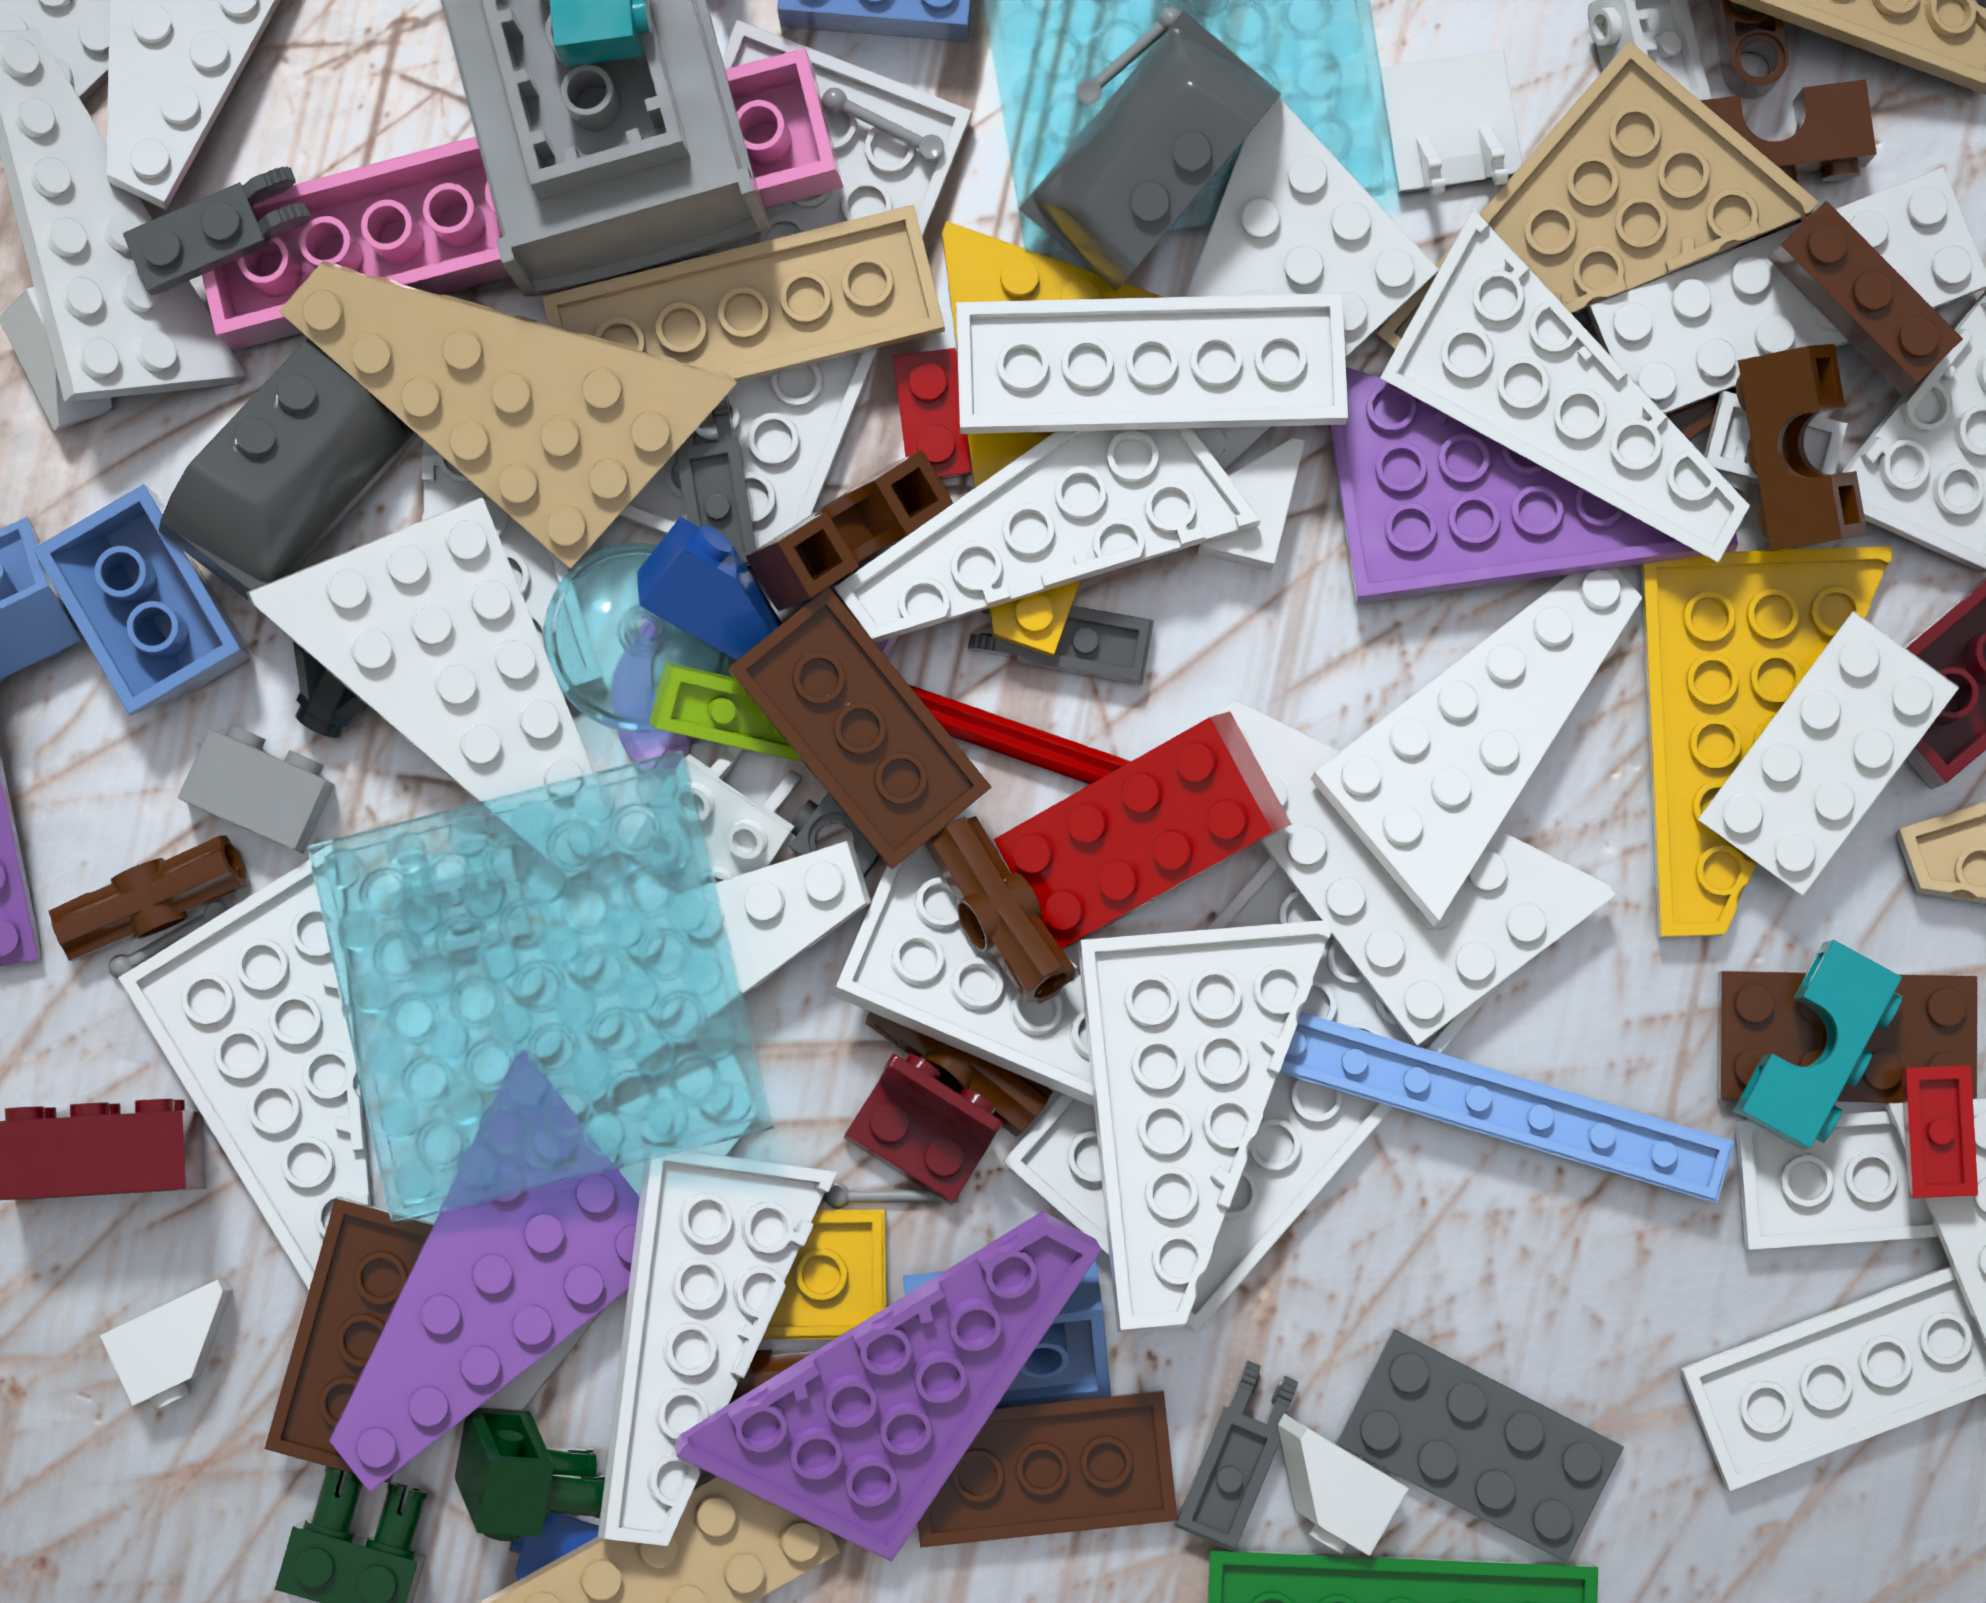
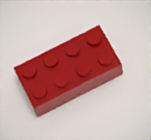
[993,711,1292,949]

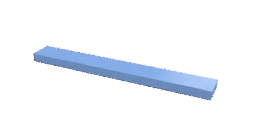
[1279,1012,1735,1203]

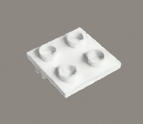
[1378,49,1523,195]
[627,745,802,893]

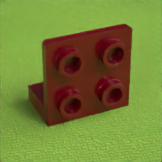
[844,1054,1003,1206]

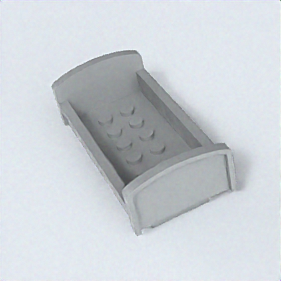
[441,0,769,296]

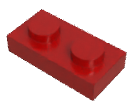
[893,348,972,480]
[1902,1065,1978,1198]

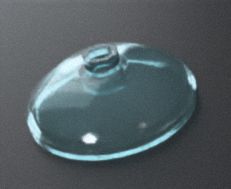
[543,543,732,733]

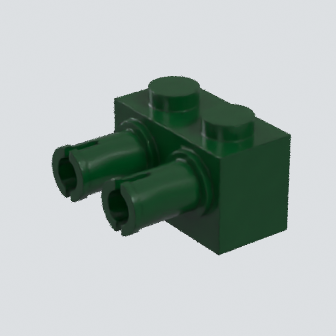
[454,1408,605,1541]
[274,1466,429,1603]

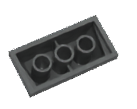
[1019,10,1282,291]
[158,338,418,602]

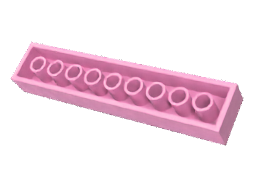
[202,48,844,351]

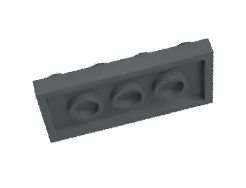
[1334,1328,1624,1563]

